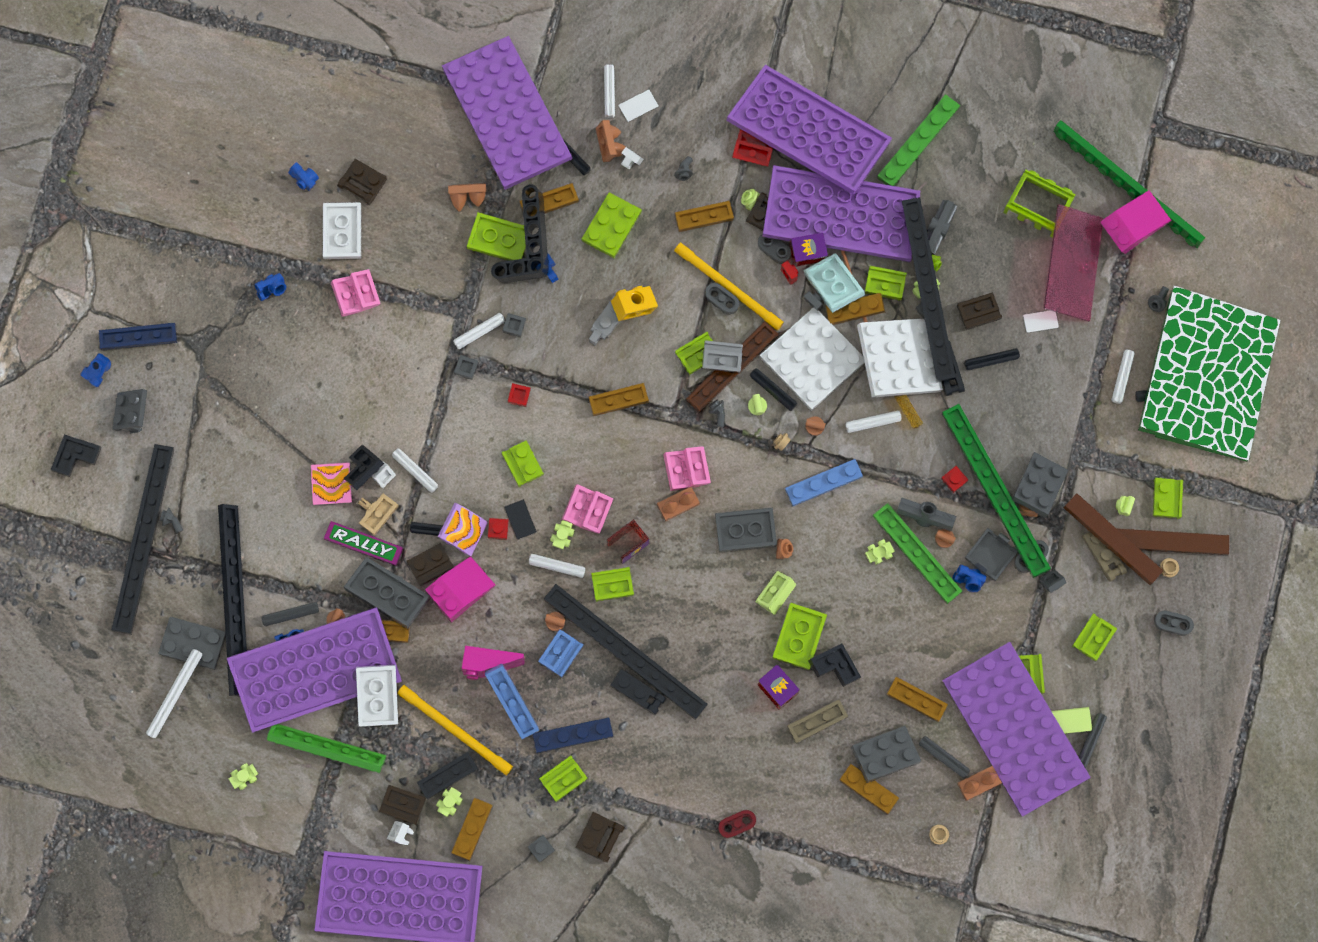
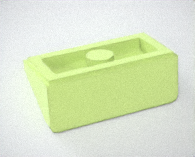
[755,571,796,615]
[1052,707,1092,734]

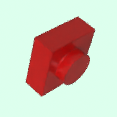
[780,261,799,285]
[508,383,531,407]
[941,466,968,493]
[488,518,509,540]

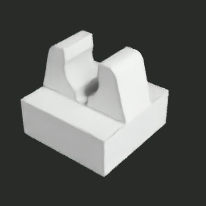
[621,147,644,169]
[371,461,396,488]
[387,821,414,845]

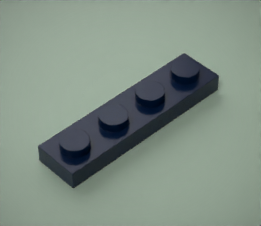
[99,323,177,350]
[533,717,613,754]

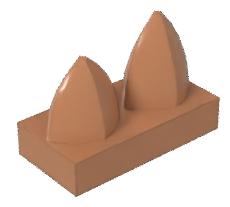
[596,120,626,162]
[448,183,486,212]
[657,487,700,522]
[957,766,1002,801]

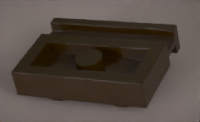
[957,292,1002,330]
[407,543,454,586]
[379,785,426,825]

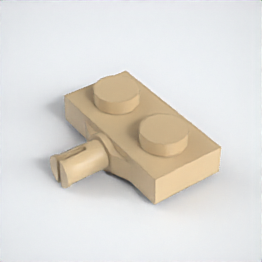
[358,493,399,536]

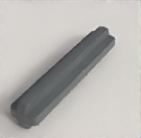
[262,602,319,626]
[1079,713,1107,768]
[919,736,970,778]

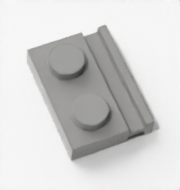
[702,340,743,373]

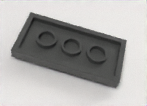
[344,557,430,629]

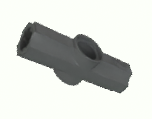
[927,200,957,255]
[896,498,957,531]

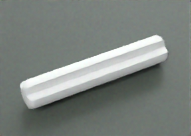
[604,65,615,118]
[454,313,505,349]
[1112,349,1135,404]
[846,411,901,433]
[392,448,438,493]
[529,554,585,578]

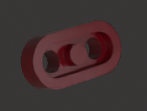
[718,810,756,839]

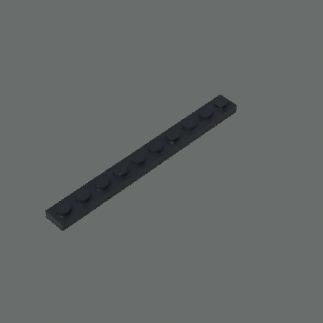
[902,197,956,383]
[111,444,174,635]
[218,504,247,697]
[544,584,708,720]

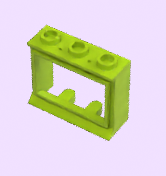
[1003,169,1076,238]

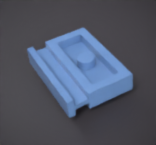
[538,630,583,678]

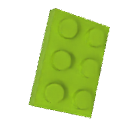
[582,192,642,258]
[467,212,526,261]
[772,603,827,670]

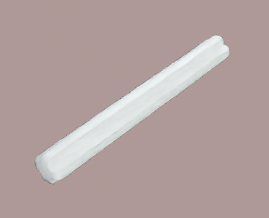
[146,649,202,738]

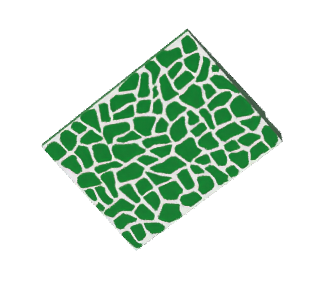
[1138,286,1280,462]

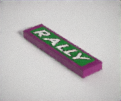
[324,521,403,566]

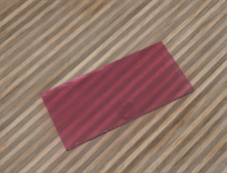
[1043,204,1103,322]

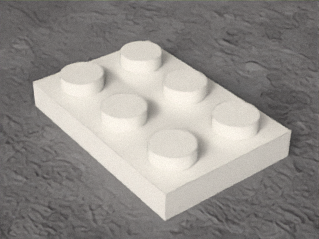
[323,203,361,259]
[356,665,398,726]

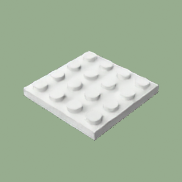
[759,307,865,411]
[857,318,943,397]

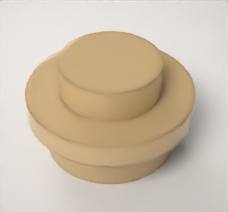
[773,433,791,451]
[1160,558,1179,578]
[929,825,949,845]

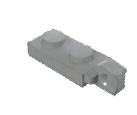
[589,296,620,346]

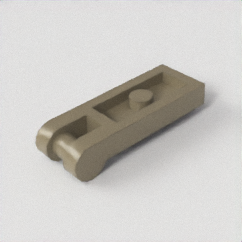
[1082,532,1127,582]

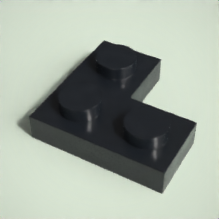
[51,434,101,477]
[344,444,384,491]
[808,644,861,687]

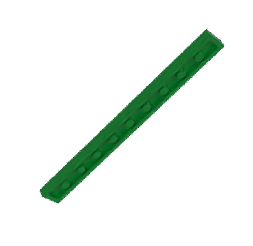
[1053,120,1206,248]
[942,404,1051,578]

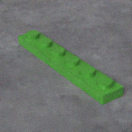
[877,94,960,186]
[873,503,962,604]
[267,724,386,773]

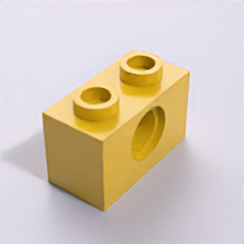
[611,286,658,321]

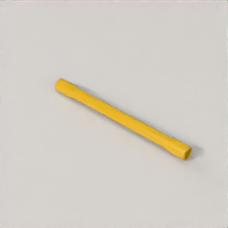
[674,242,784,331]
[397,685,513,776]

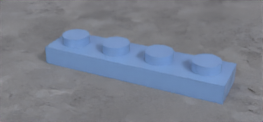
[785,459,863,507]
[485,664,539,739]

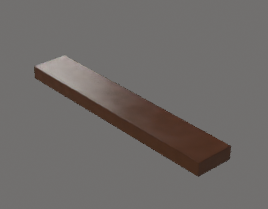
[686,321,778,413]
[1063,493,1163,585]
[1117,528,1229,555]

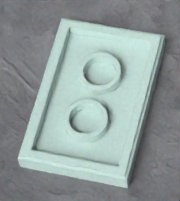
[803,253,865,313]

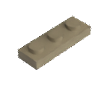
[787,700,848,744]

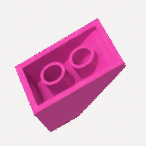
[1101,190,1172,254]
[425,556,496,623]
[462,646,525,680]

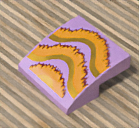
[438,503,488,556]

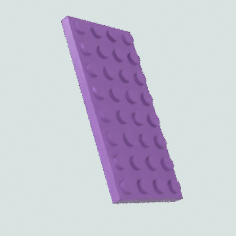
[442,36,572,190]
[726,65,892,195]
[762,165,921,262]
[227,607,402,732]
[942,642,1091,817]
[314,851,483,942]

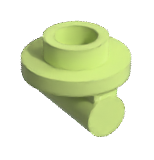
[741,189,760,211]
[748,394,767,415]
[1116,496,1135,516]

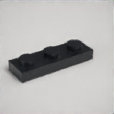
[417,752,478,800]

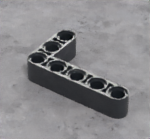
[491,184,549,283]

